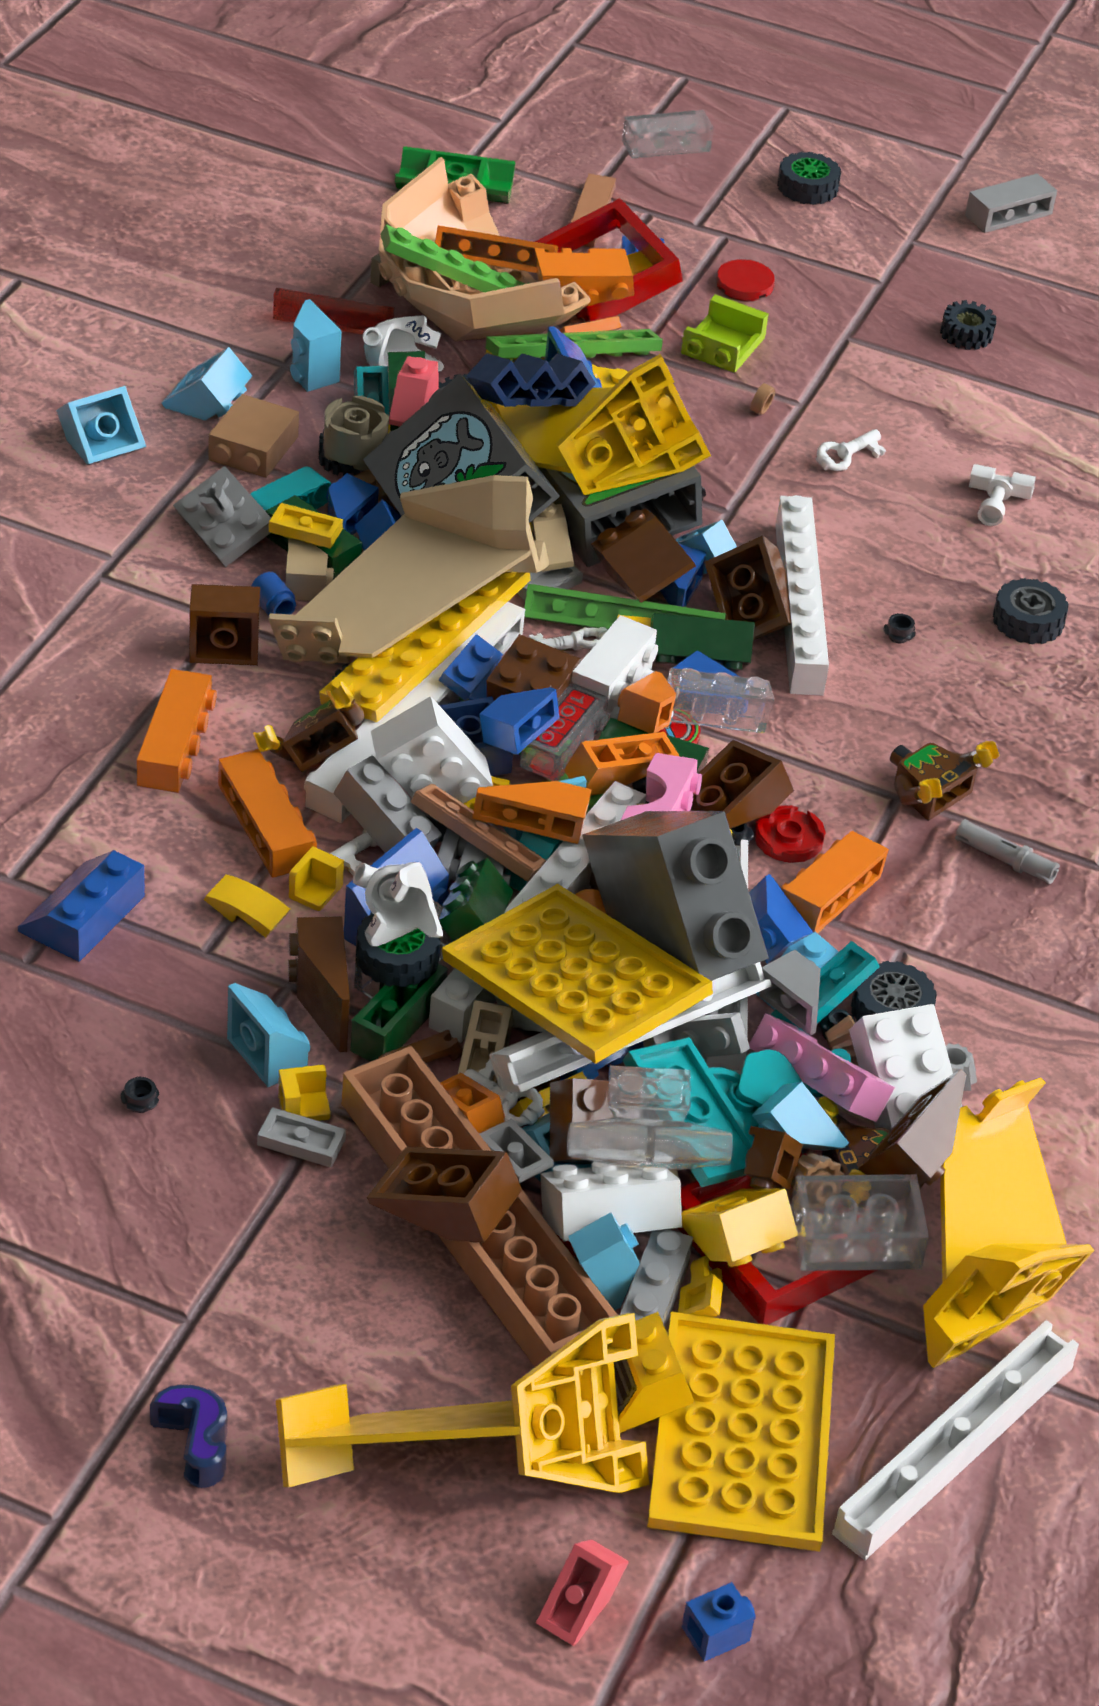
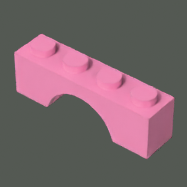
[620,753,702,821]
[749,1013,895,1122]

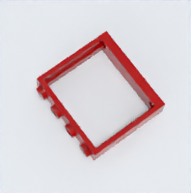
[534,198,683,322]
[678,1152,884,1325]

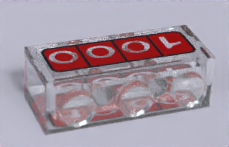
[520,682,610,781]

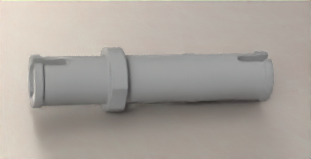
[955,819,1060,885]

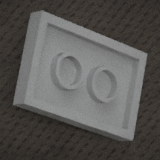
[173,466,271,567]

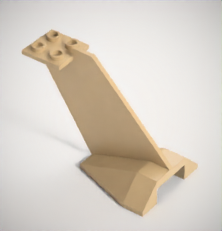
[268,475,549,664]

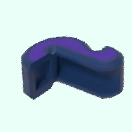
[150,1384,228,1488]

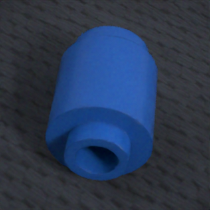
[251,572,296,616]

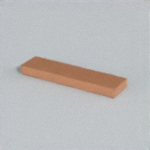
[571,173,616,247]
[411,784,547,882]

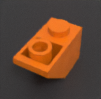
[617,671,676,733]

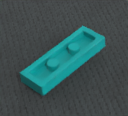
[771,941,880,1032]

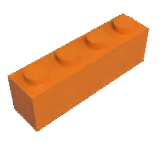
[435,225,558,273]
[137,669,217,793]
[218,749,317,878]
[781,831,889,933]

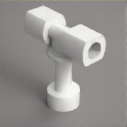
[969,464,1036,526]

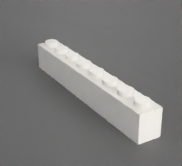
[775,495,829,696]

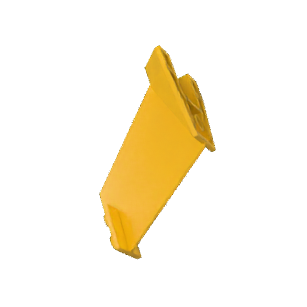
[488,354,711,495]
[923,1077,1095,1368]
[276,1313,649,1493]

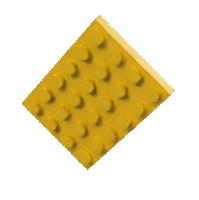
[442,884,713,1064]
[647,1312,835,1552]

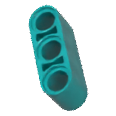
[250,466,332,511]

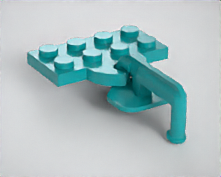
[623,1037,851,1187]

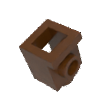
[744,1126,803,1190]

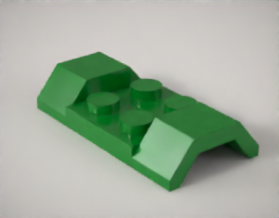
[395,146,516,204]

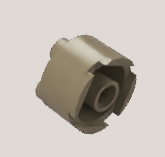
[323,396,389,470]

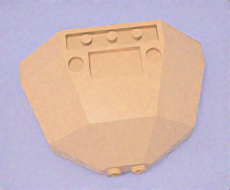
[378,157,591,341]

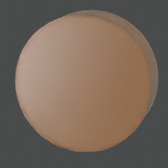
[750,383,775,415]

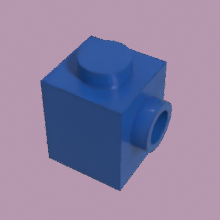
[681,1582,756,1662]

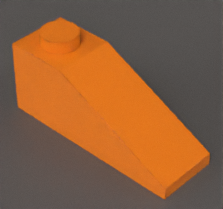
[564,732,680,795]
[472,781,592,844]

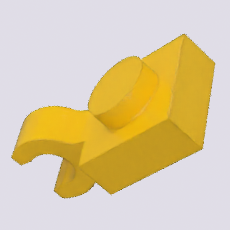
[678,1256,723,1317]

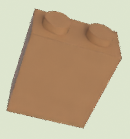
[208,394,299,478]

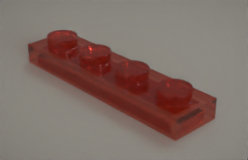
[273,288,395,334]

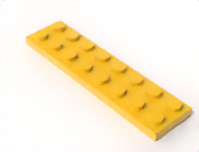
[319,572,530,722]

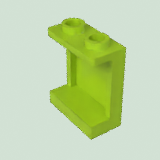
[681,294,769,373]

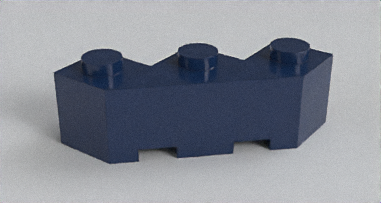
[466,353,596,407]

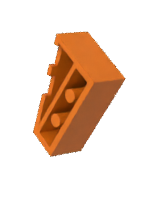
[535,248,634,306]

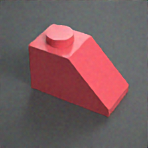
[389,356,439,426]
[536,1539,629,1646]

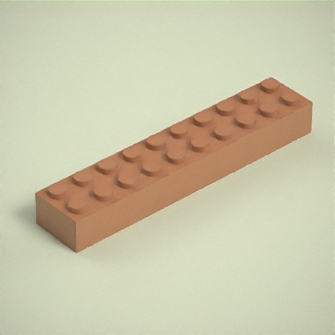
[342,1046,618,1367]

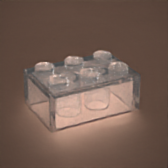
[791,1175,929,1271]

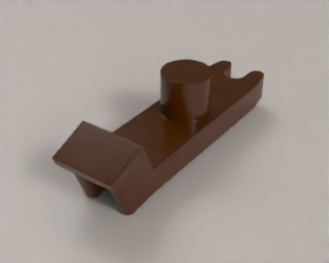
[378,1029,463,1064]

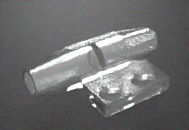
[567,1066,733,1170]

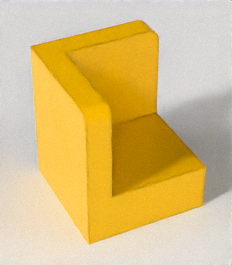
[289,846,344,911]
[278,1065,331,1121]

